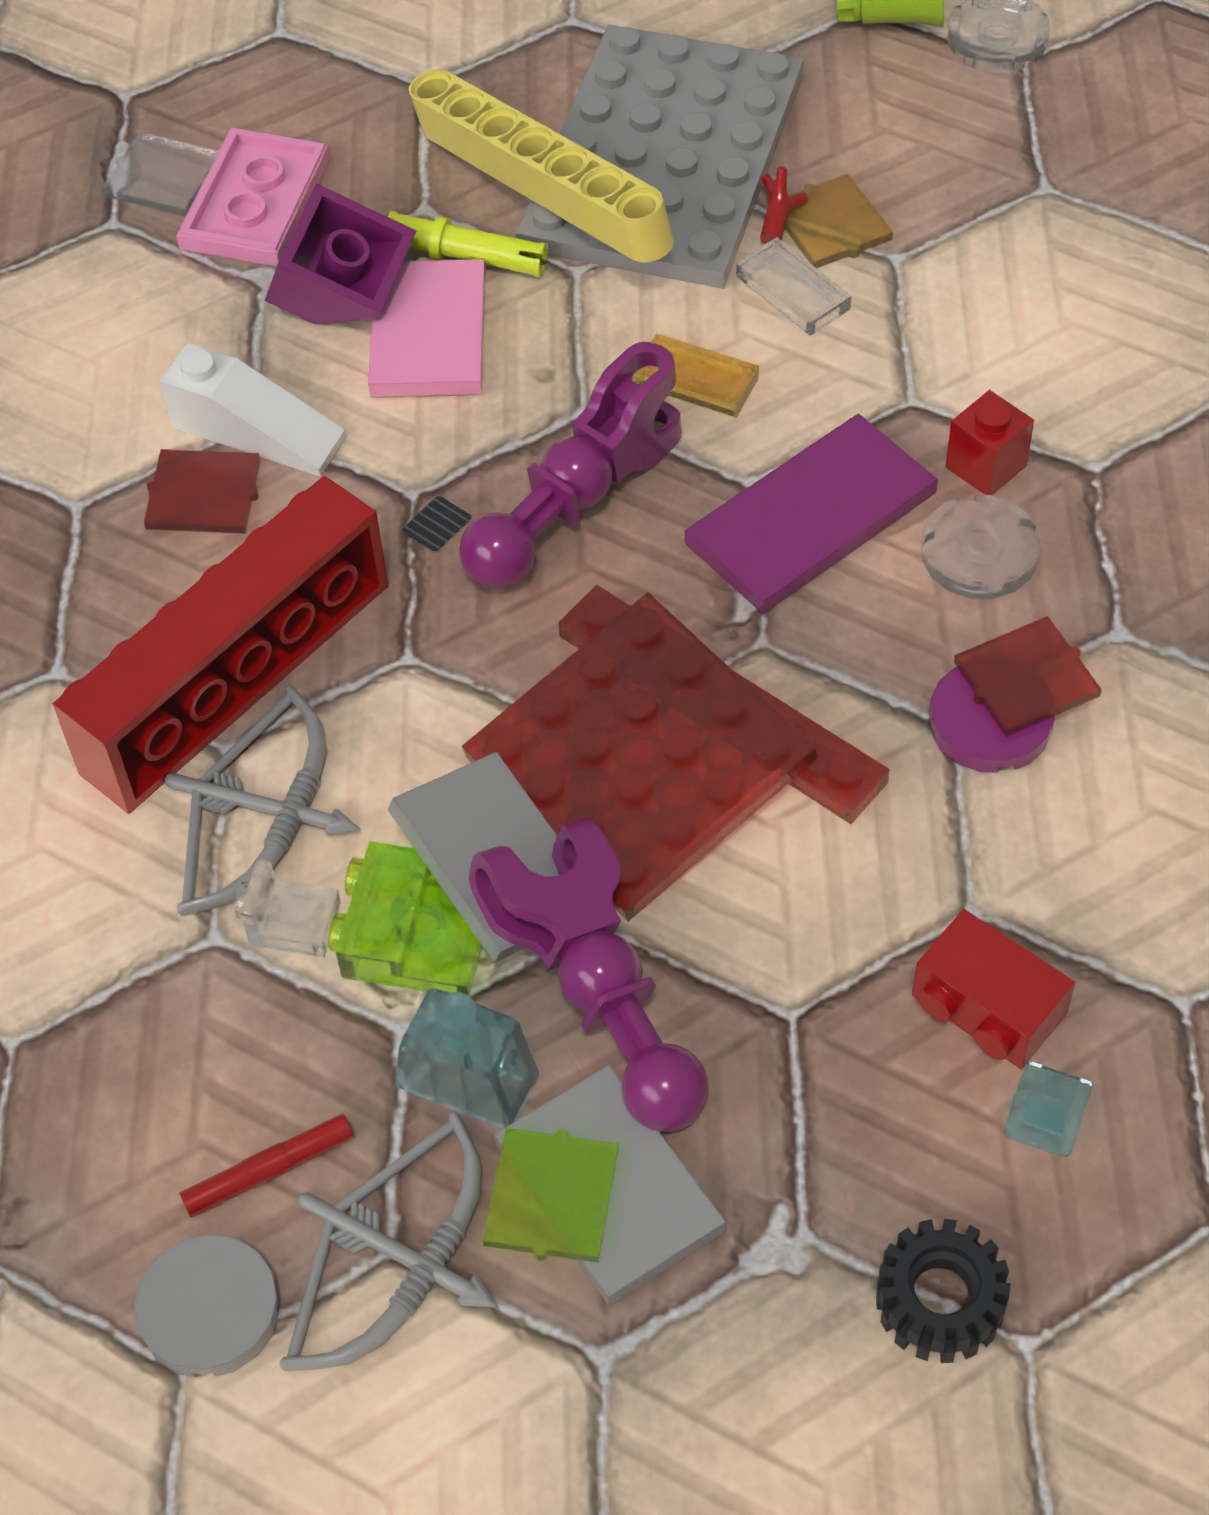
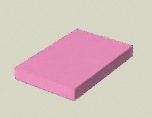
[176,128,331,267]
[368,259,485,397]

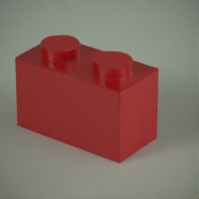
[912,908,1076,1070]

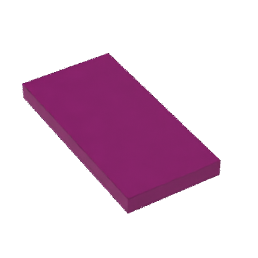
[685,413,938,614]

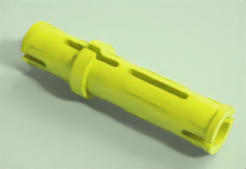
[387,211,548,278]

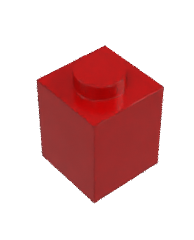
[945,389,1034,498]

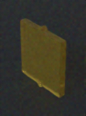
[784,174,893,269]

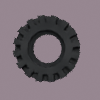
[876,1219,1011,1363]

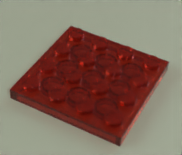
[461,592,817,922]

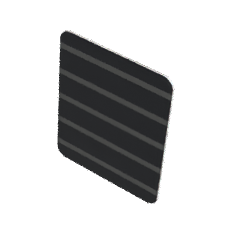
[402,496,472,552]

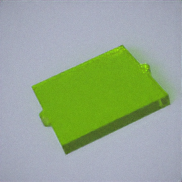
[483,1128,619,1263]

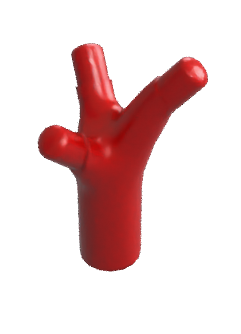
[760,166,808,246]

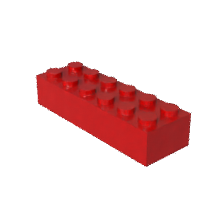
[52,475,389,814]

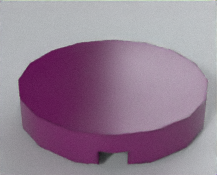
[929,660,1055,772]

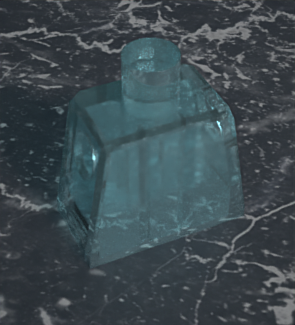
[394,988,540,1129]

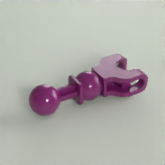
[459,342,682,589]
[469,818,709,1132]

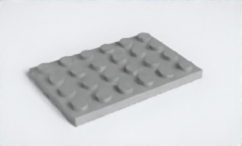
[516,24,804,289]

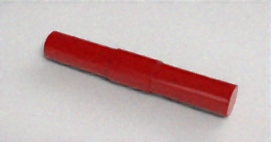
[179,1113,354,1218]

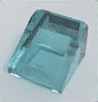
[1004,1062,1093,1157]

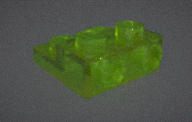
[328,841,483,999]

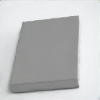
[388,752,559,963]
[494,1065,726,1306]

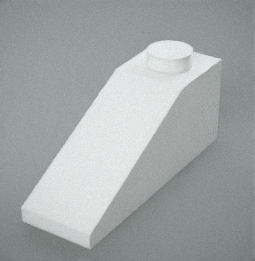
[159,342,346,477]

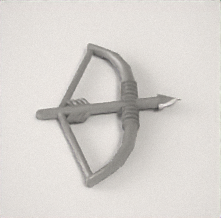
[165,686,361,916]
[280,1111,499,1371]

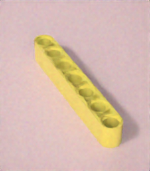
[409,69,675,262]

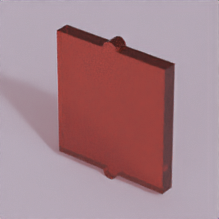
[144,449,260,534]
[954,616,1102,737]

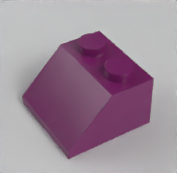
[265,183,416,324]

